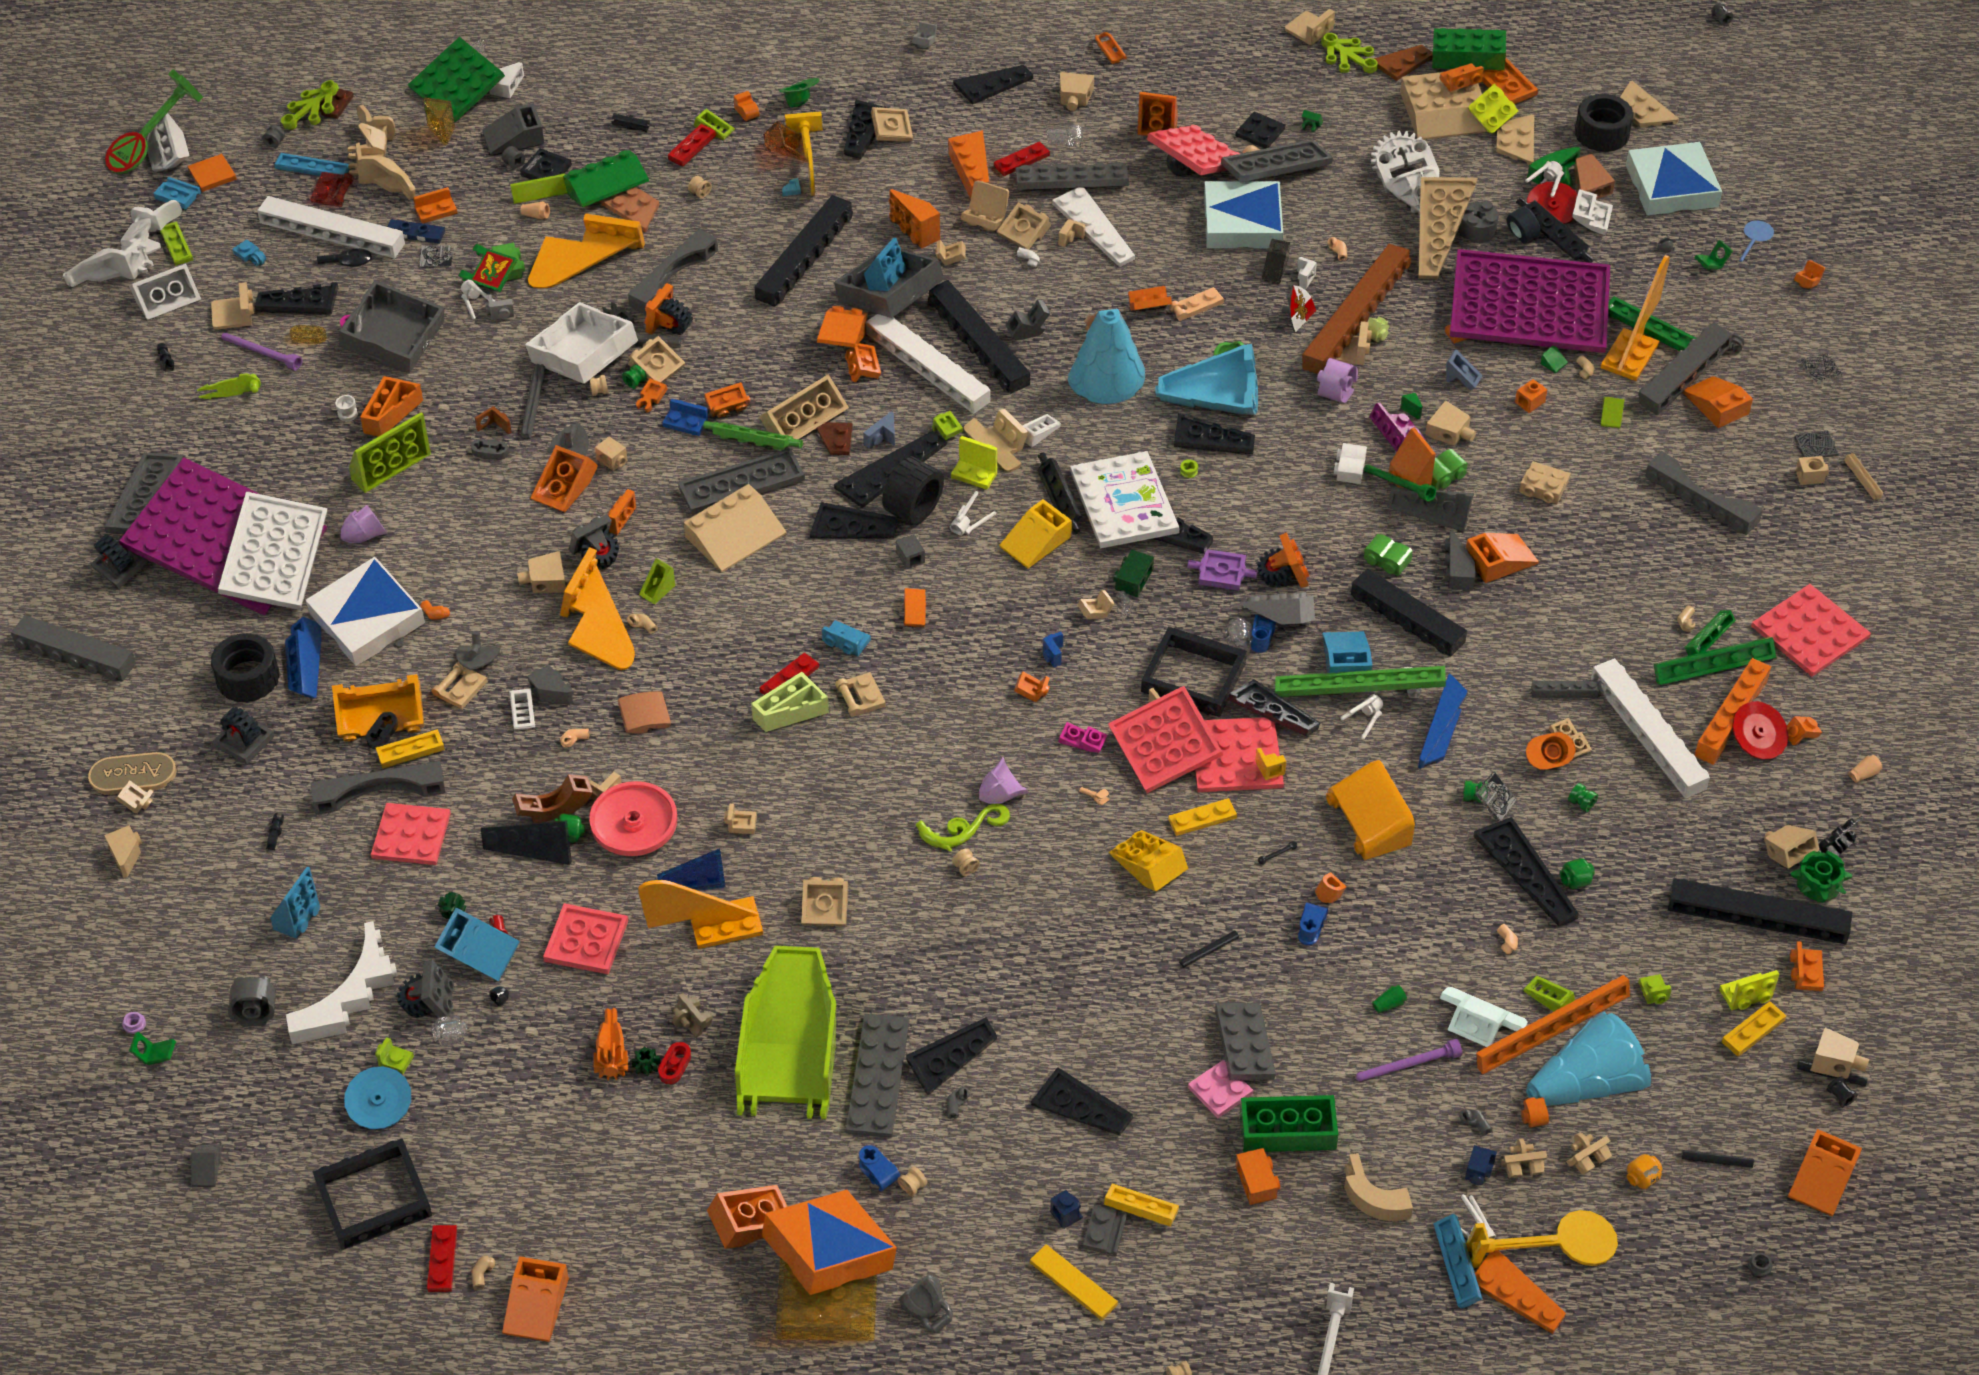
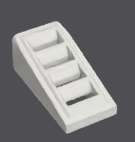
[1022,414,1061,447]
[509,689,535,731]

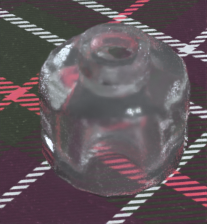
[1225,618,1252,650]
[431,1015,467,1046]

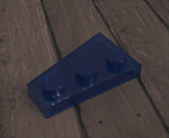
[657,848,726,891]

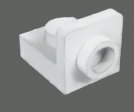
[1297,257,1317,289]

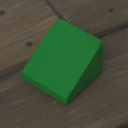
[1559,166,1573,189]
[1540,346,1568,374]
[1400,393,1423,419]

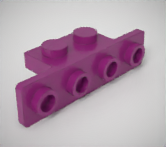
[1369,403,1425,452]

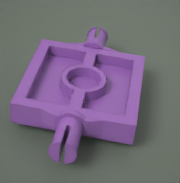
[1187,549,1258,591]

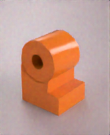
[734,91,760,121]

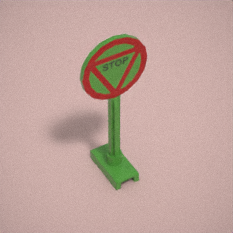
[105,69,203,174]

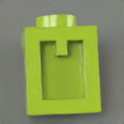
[932,411,963,440]
[1638,974,1672,1004]
[375,1037,414,1074]

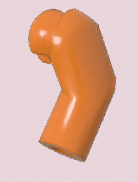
[420,600,450,620]

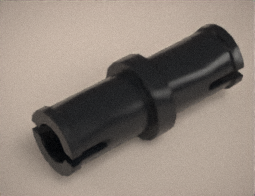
[612,113,650,132]

